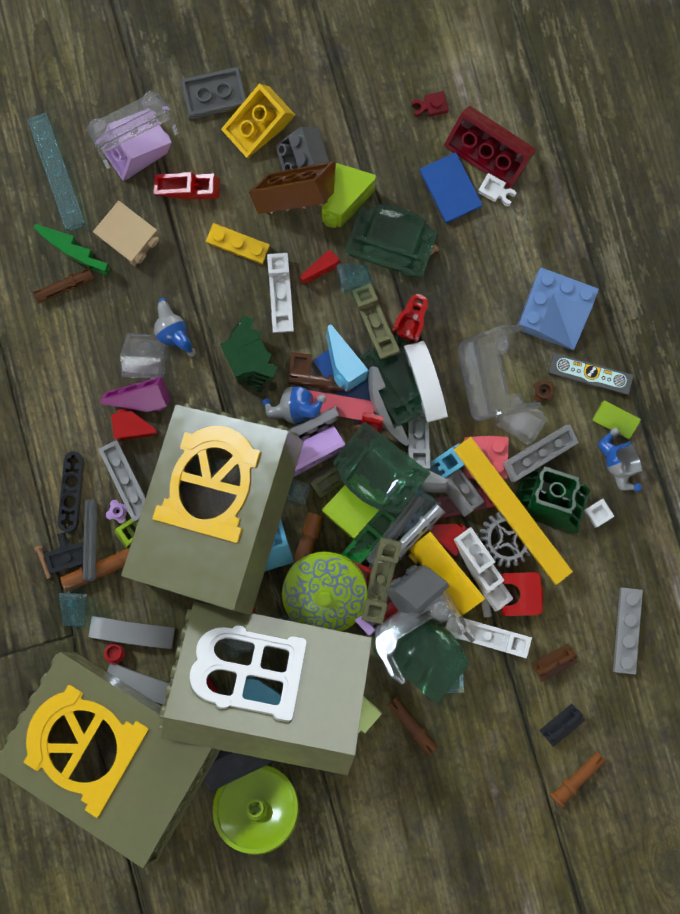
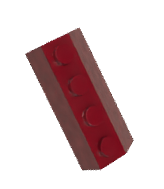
[443,105,537,189]

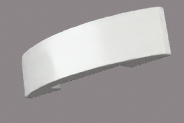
[267,253,294,334]
[404,341,448,423]
[444,614,532,658]

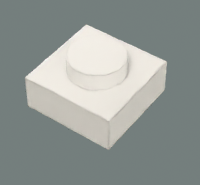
[584,499,614,528]

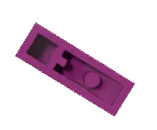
[100,376,171,412]

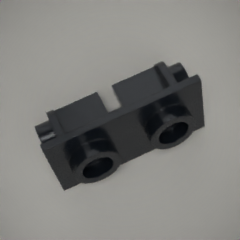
[539,703,585,747]

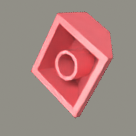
[463,436,509,480]

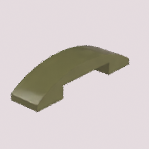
[352,283,400,360]
[361,537,402,624]

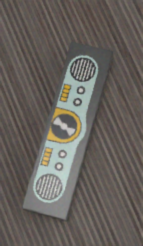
[548,353,634,396]

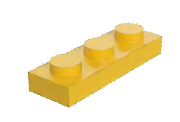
[206,223,270,265]

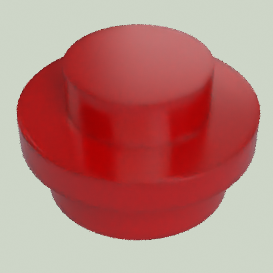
[104,643,125,665]

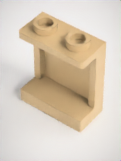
[93,201,160,266]

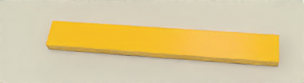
[453,437,573,585]

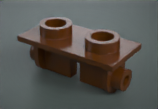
[531,644,578,682]

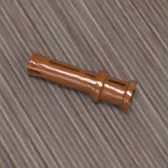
[549,751,606,809]

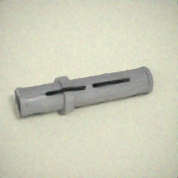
[399,503,446,558]

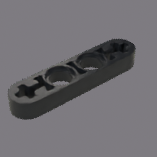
[58,451,85,533]

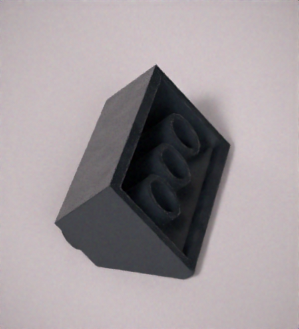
[204,750,275,792]

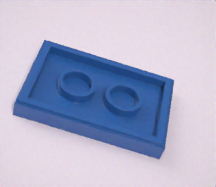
[419,152,482,224]

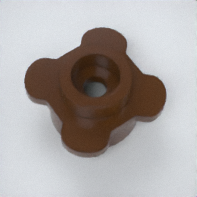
[533,381,554,402]

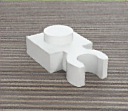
[478,173,516,206]

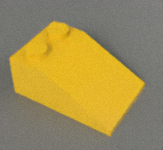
[221,83,295,158]

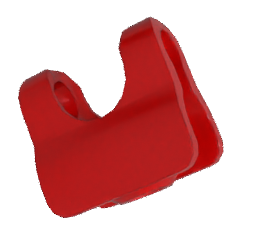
[392,294,428,343]
[501,572,543,616]

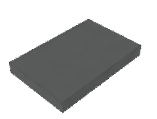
[180,67,246,120]

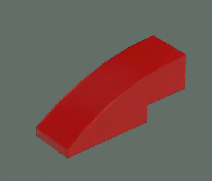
[154,172,220,199]

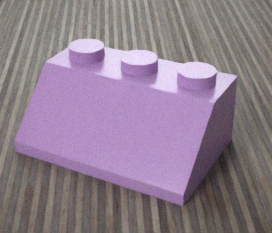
[293,425,345,477]

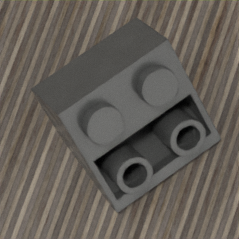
[275,126,329,170]

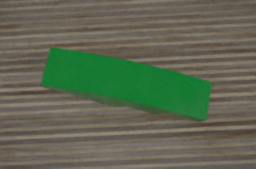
[34,224,111,276]
[341,491,408,564]

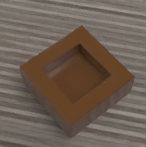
[289,352,312,374]

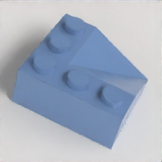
[516,267,599,351]

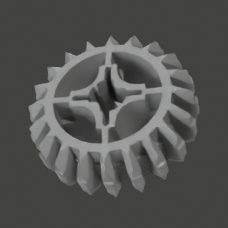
[479,512,531,568]

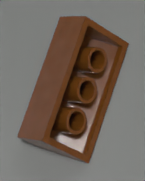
[249,161,336,214]

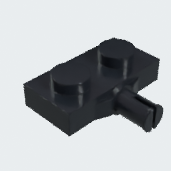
[44,532,84,574]

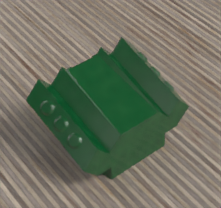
[220,315,277,392]
[516,466,590,534]

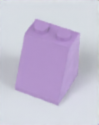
[101,110,172,181]

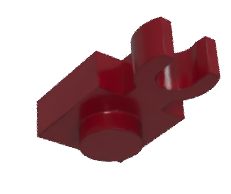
[411,91,449,117]

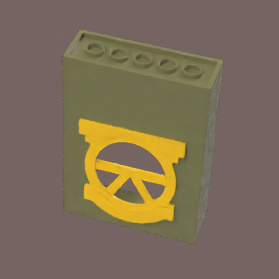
[121,403,304,615]
[0,652,220,868]

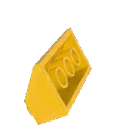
[408,532,485,615]

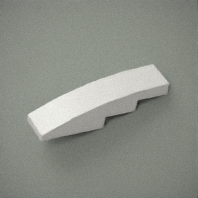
[454,527,513,611]

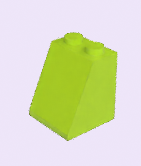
[322,163,376,228]
[322,474,387,540]

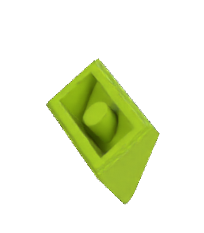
[592,401,641,440]

